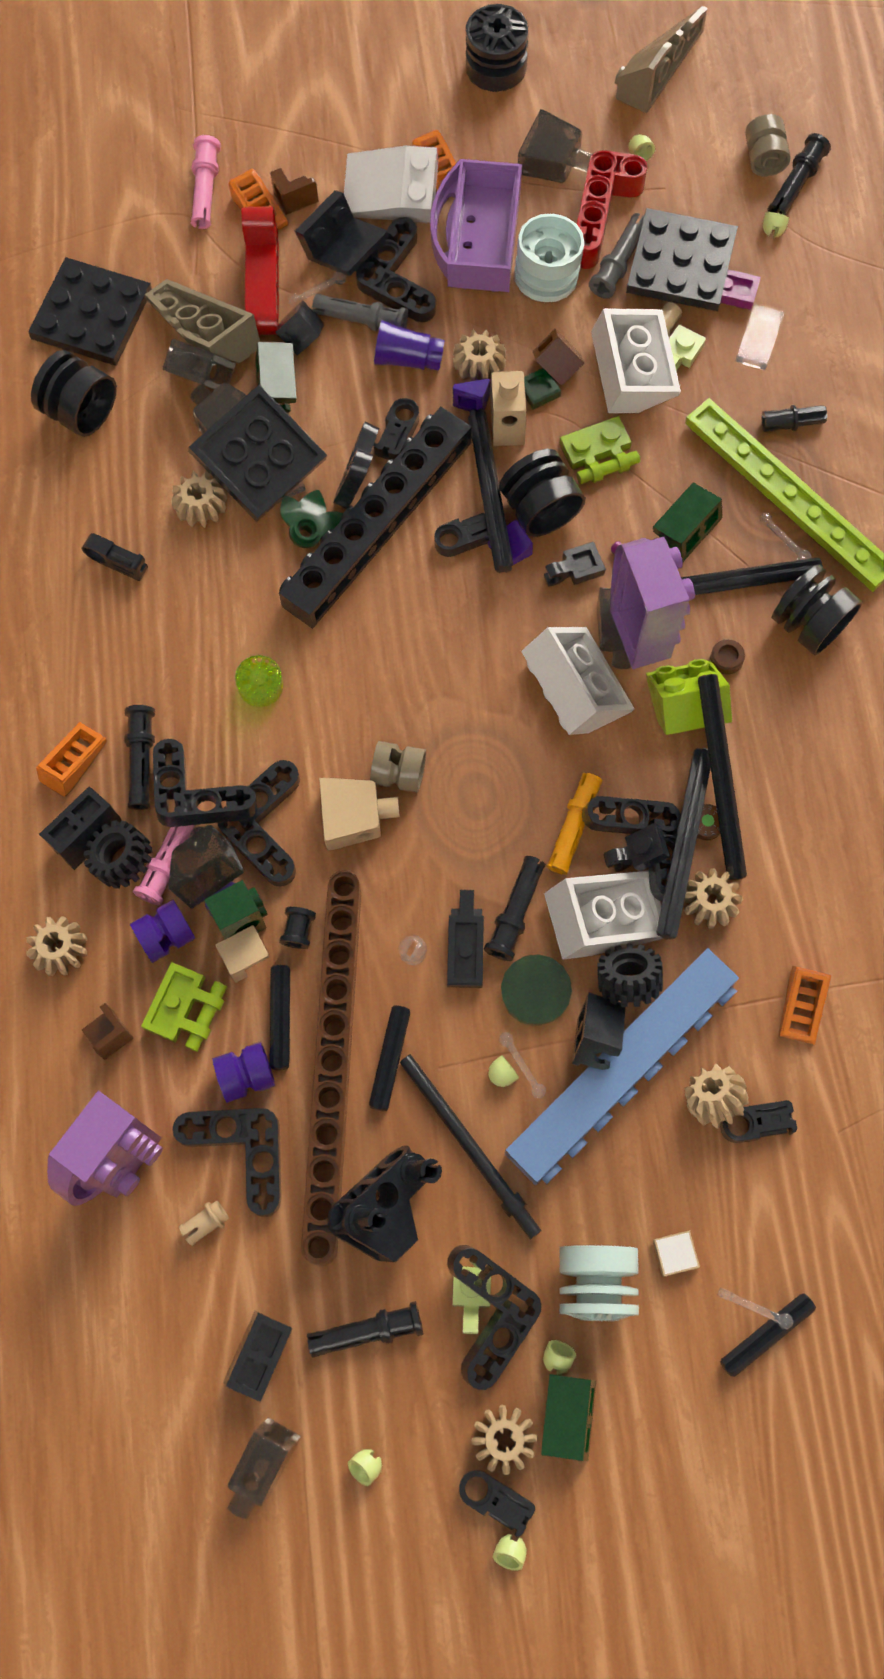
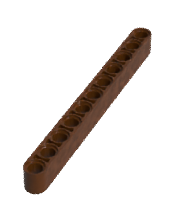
[301,870,362,1266]

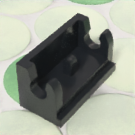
[39,786,122,870]
[572,992,626,1070]
[223,1311,293,1402]

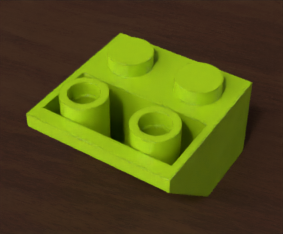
[646,659,732,735]

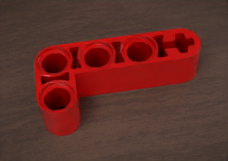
[577,150,647,269]
[241,206,279,335]

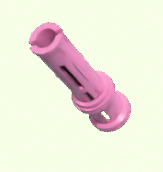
[191,135,221,229]
[133,808,200,906]

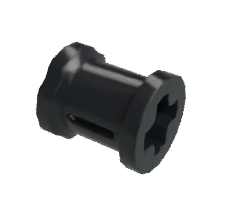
[279,906,316,949]

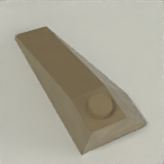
[615,6,707,113]
[145,279,260,363]

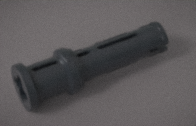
[768,133,831,216]
[124,705,155,810]
[484,856,546,961]
[307,1301,424,1358]

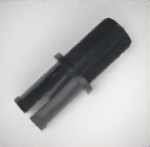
[761,405,827,432]

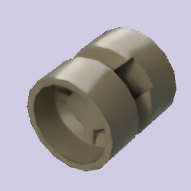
[745,114,791,176]
[370,741,426,793]

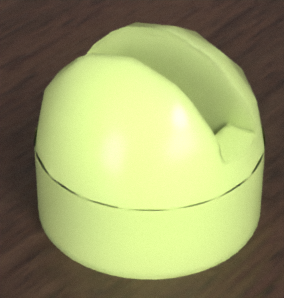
[628,134,655,161]
[763,212,789,238]
[488,1055,519,1087]
[543,1340,576,1375]
[348,1449,382,1486]
[493,1534,527,1571]

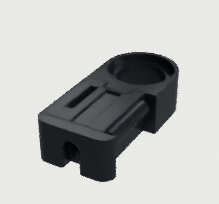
[373,398,419,460]
[434,513,490,557]
[81,533,148,581]
[720,1100,797,1143]
[459,1469,535,1537]

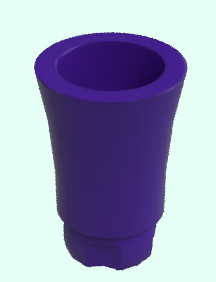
[374,320,445,370]

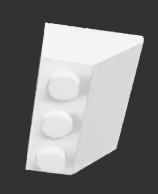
[591,309,681,413]
[521,627,634,735]

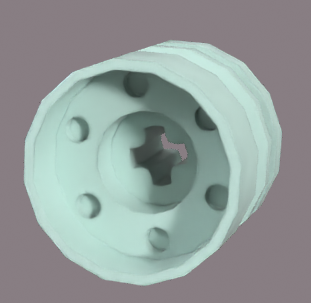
[514,214,584,302]
[559,1245,639,1321]

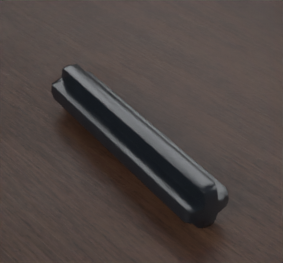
[269,965,290,1070]
[369,1005,410,1111]
[720,1293,816,1377]

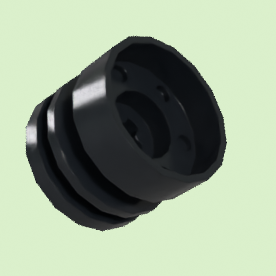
[466,4,529,92]
[31,350,117,437]
[499,449,586,537]
[771,564,863,656]

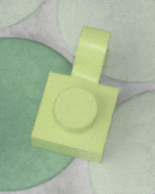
[669,325,706,372]
[453,1267,491,1334]

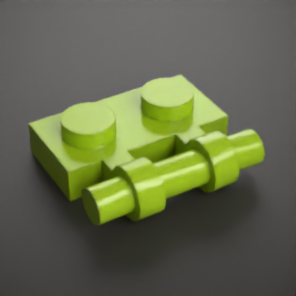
[559,416,640,484]
[141,962,227,1052]

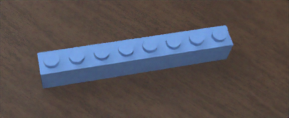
[505,948,739,1186]

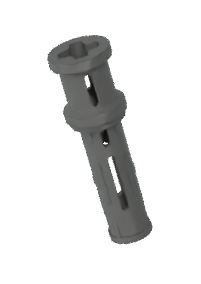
[589,213,644,298]
[312,293,408,331]

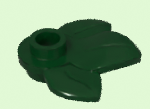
[280,490,343,548]

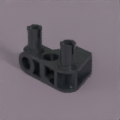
[327,1145,442,1262]

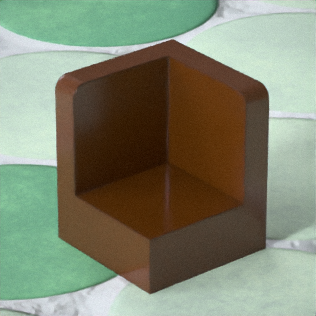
[270,168,319,215]
[533,329,584,385]
[82,1003,133,1060]

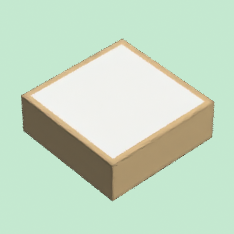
[653,1230,700,1277]

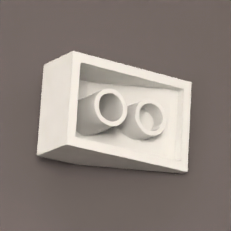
[344,146,438,223]
[544,871,662,960]

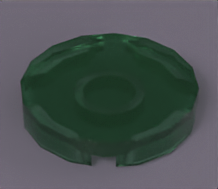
[501,954,572,1026]

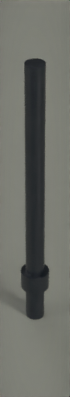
[400,1054,542,1240]

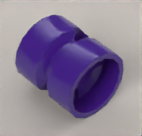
[130,899,196,963]
[212,1042,276,1103]

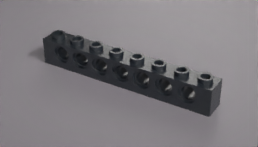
[279,406,472,629]

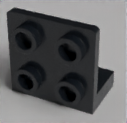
[295,190,389,276]

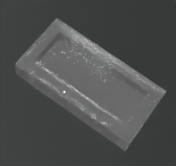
[735,304,784,370]

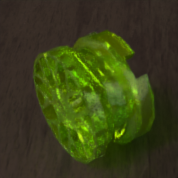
[235,655,284,707]

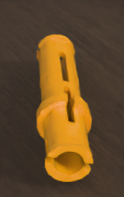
[546,772,603,875]

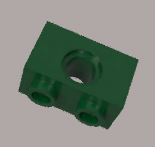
[204,880,268,939]

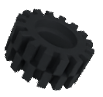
[84,820,153,889]
[598,944,663,1007]

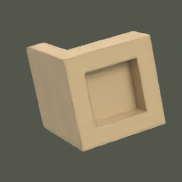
[215,925,269,983]

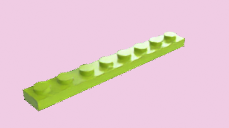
[685,398,884,592]

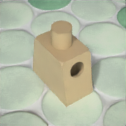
[490,371,526,446]
[319,778,400,851]

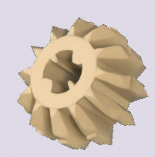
[453,329,506,381]
[171,470,227,528]
[684,868,743,929]
[26,916,87,976]
[685,1064,749,1129]
[471,1405,537,1475]

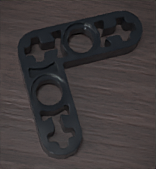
[356,217,436,323]
[333,421,379,509]
[153,739,257,827]
[218,760,300,887]
[582,796,681,902]
[172,1108,281,1217]
[447,1245,542,1390]

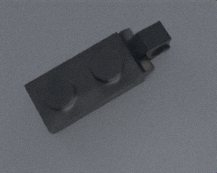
[447,890,484,988]

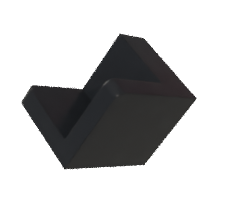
[275,300,324,356]

